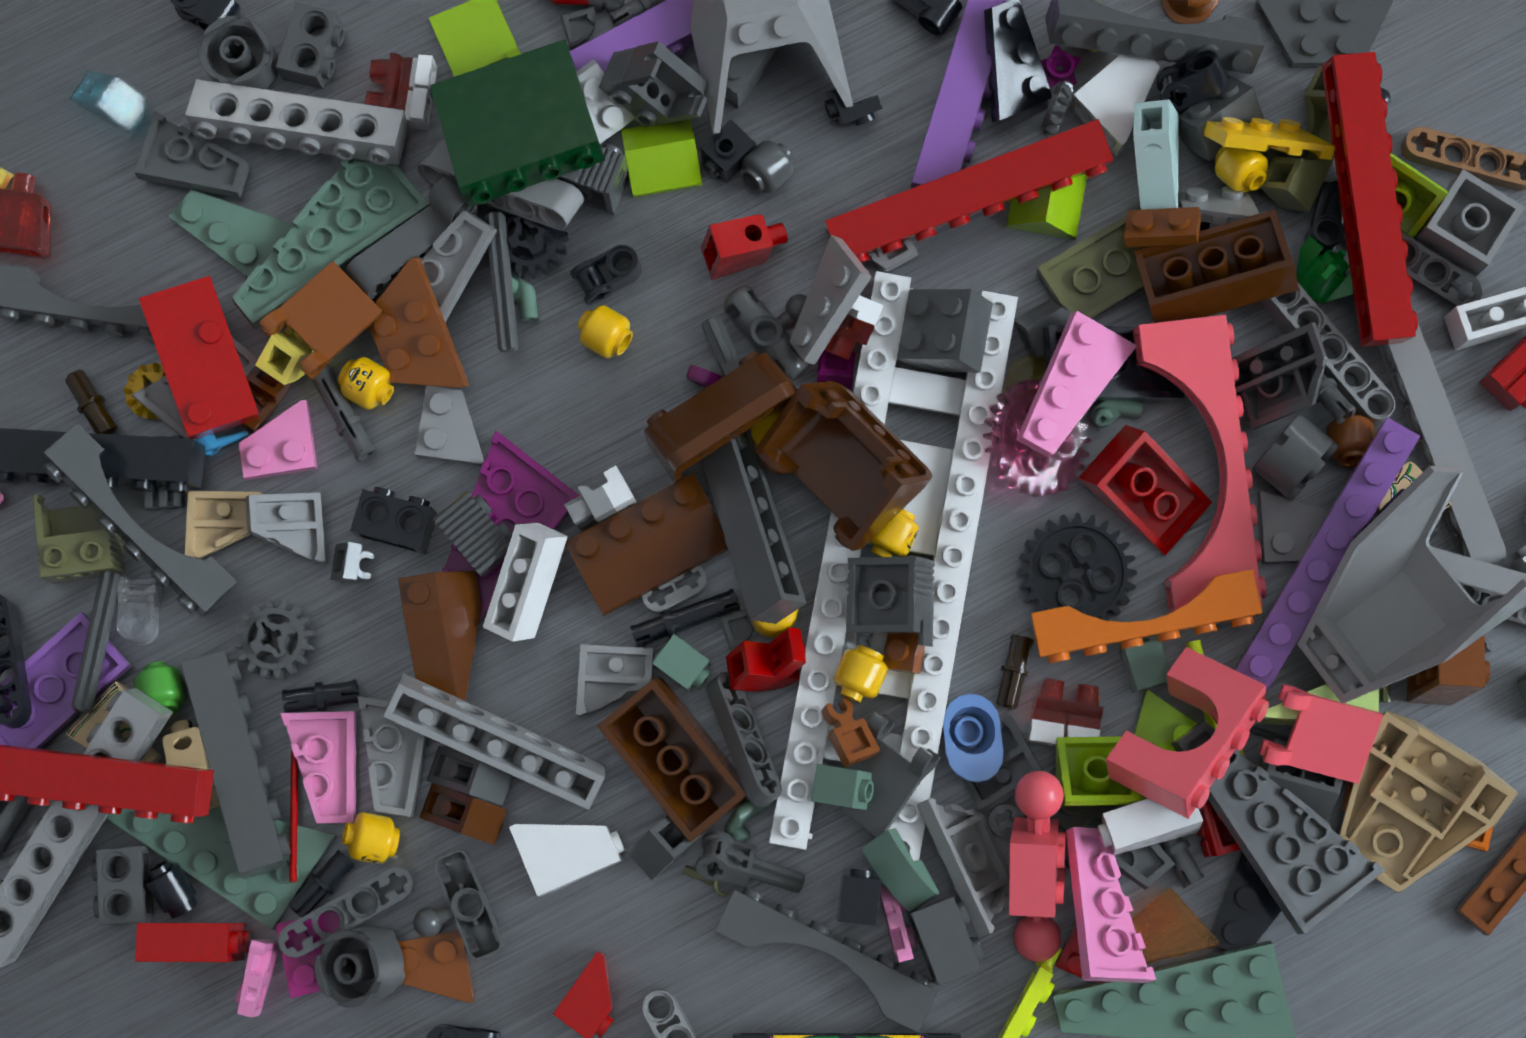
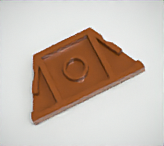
[369,257,470,388]

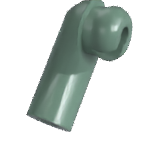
[511,275,539,322]
[1091,400,1143,428]
[725,799,770,842]

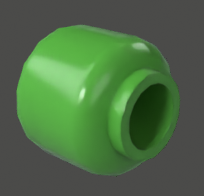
[134,661,186,717]

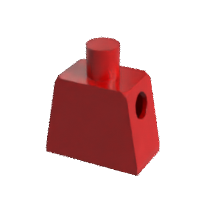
[701,214,788,280]

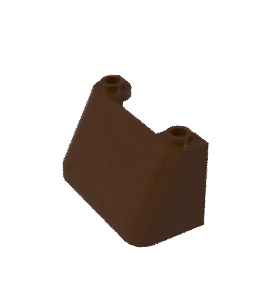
[754,381,932,551]

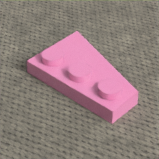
[280,711,356,824]

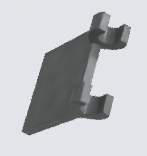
[838,712,941,838]

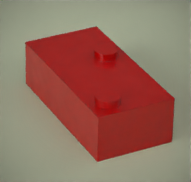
[138,276,260,440]

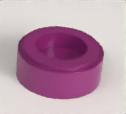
[686,365,722,388]

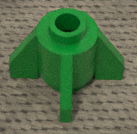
[1296,235,1353,303]

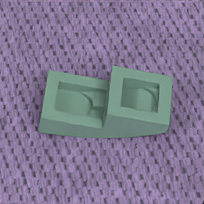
[861,828,939,912]

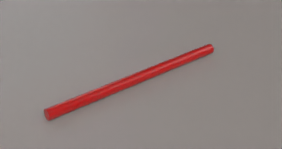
[289,751,298,883]

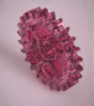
[983,379,1091,497]

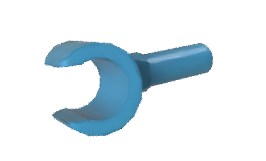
[196,430,248,456]

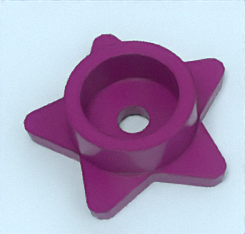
[1040,45,1081,89]

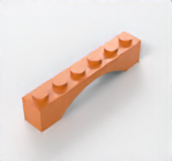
[1030,569,1262,664]

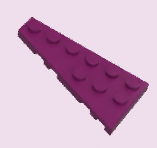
[441,430,580,625]

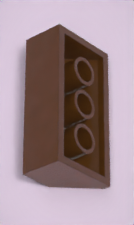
[1134,209,1299,323]
[565,473,729,616]
[597,678,747,842]

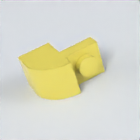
[255,325,314,385]

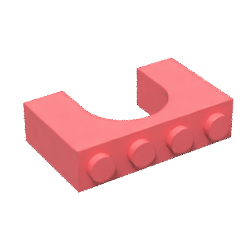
[1106,647,1269,819]

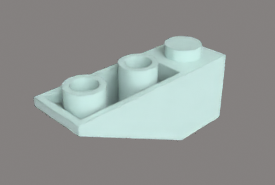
[1133,99,1179,210]

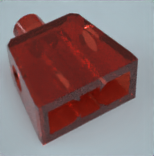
[0,173,51,260]

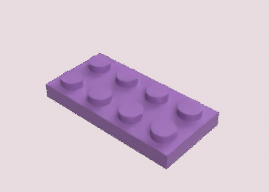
[0,612,132,749]

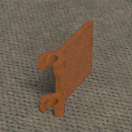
[259,261,383,380]

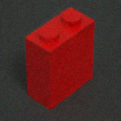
[135,922,251,962]

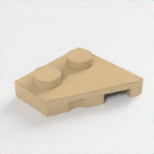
[185,491,263,559]

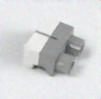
[564,465,637,531]

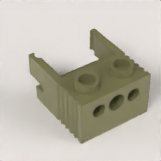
[33,489,125,584]

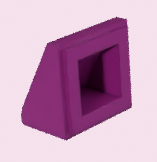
[816,349,855,391]

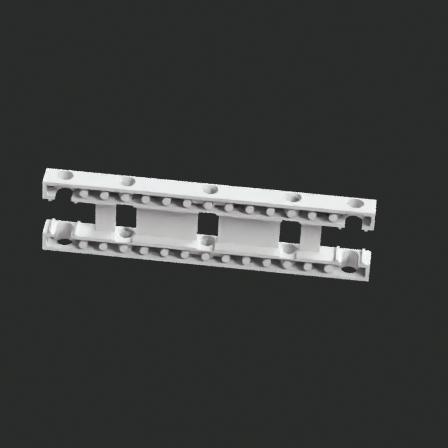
[769,271,1018,861]

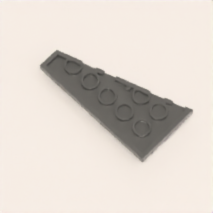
[1171,722,1385,934]

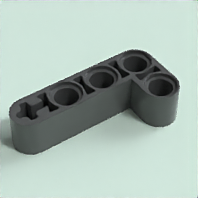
[345,175,478,300]

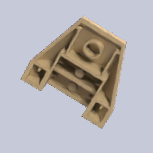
[1339,711,1518,893]

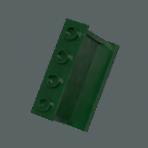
[429,39,605,207]

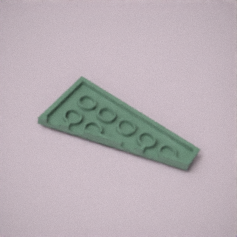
[232,134,429,330]
[1052,940,1296,1038]

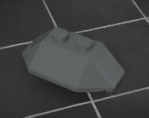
[1232,322,1327,430]

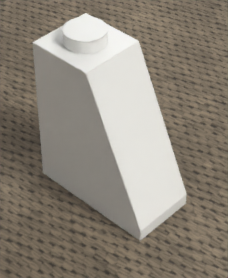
[1069,54,1160,157]
[1098,799,1203,855]
[509,824,626,897]

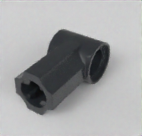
[894,0,963,37]
[1304,181,1345,254]

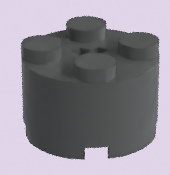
[198,16,279,89]
[1252,414,1339,501]
[315,925,405,1008]

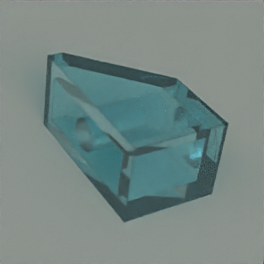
[69,70,149,130]

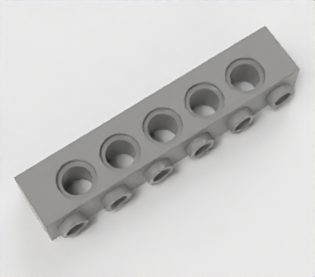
[185,79,409,165]
[383,673,605,810]

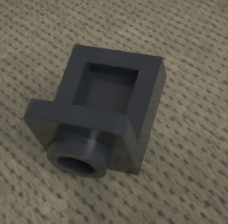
[824,89,883,126]

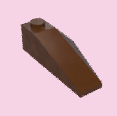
[398,571,482,701]

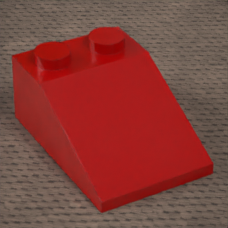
[1078,425,1213,556]

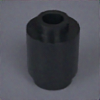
[145,860,198,919]

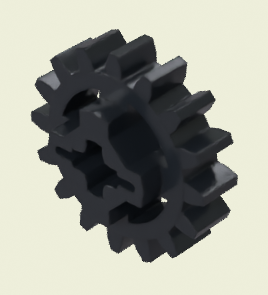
[501,211,569,279]

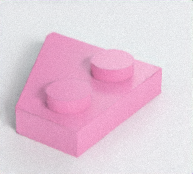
[239,400,318,480]

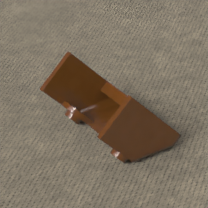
[644,351,797,483]

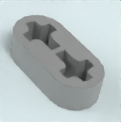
[642,565,707,614]

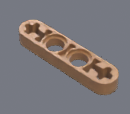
[1401,127,1526,191]

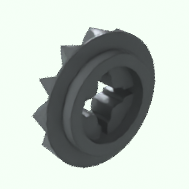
[1041,81,1073,137]

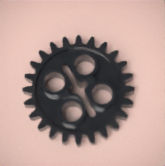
[1017,513,1137,621]

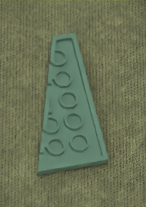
[169,190,345,278]
[106,806,338,930]

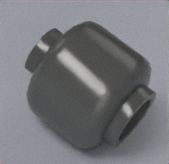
[741,141,793,194]

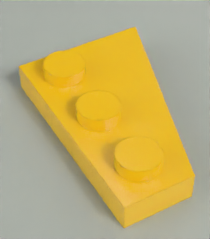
[1204,117,1335,160]

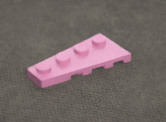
[1016,311,1137,457]
[1066,827,1156,983]

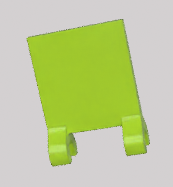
[429,0,521,77]

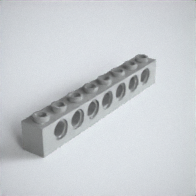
[0,688,173,968]

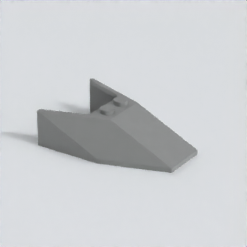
[690,0,853,134]
[1297,466,1526,703]

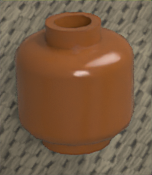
[1326,412,1375,468]

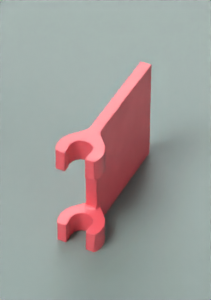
[1258,684,1383,784]

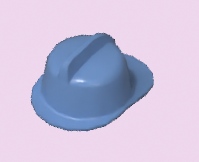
[943,694,1003,783]

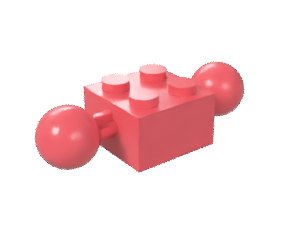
[1009,771,1066,962]

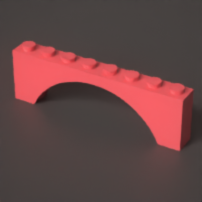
[1133,315,1266,614]

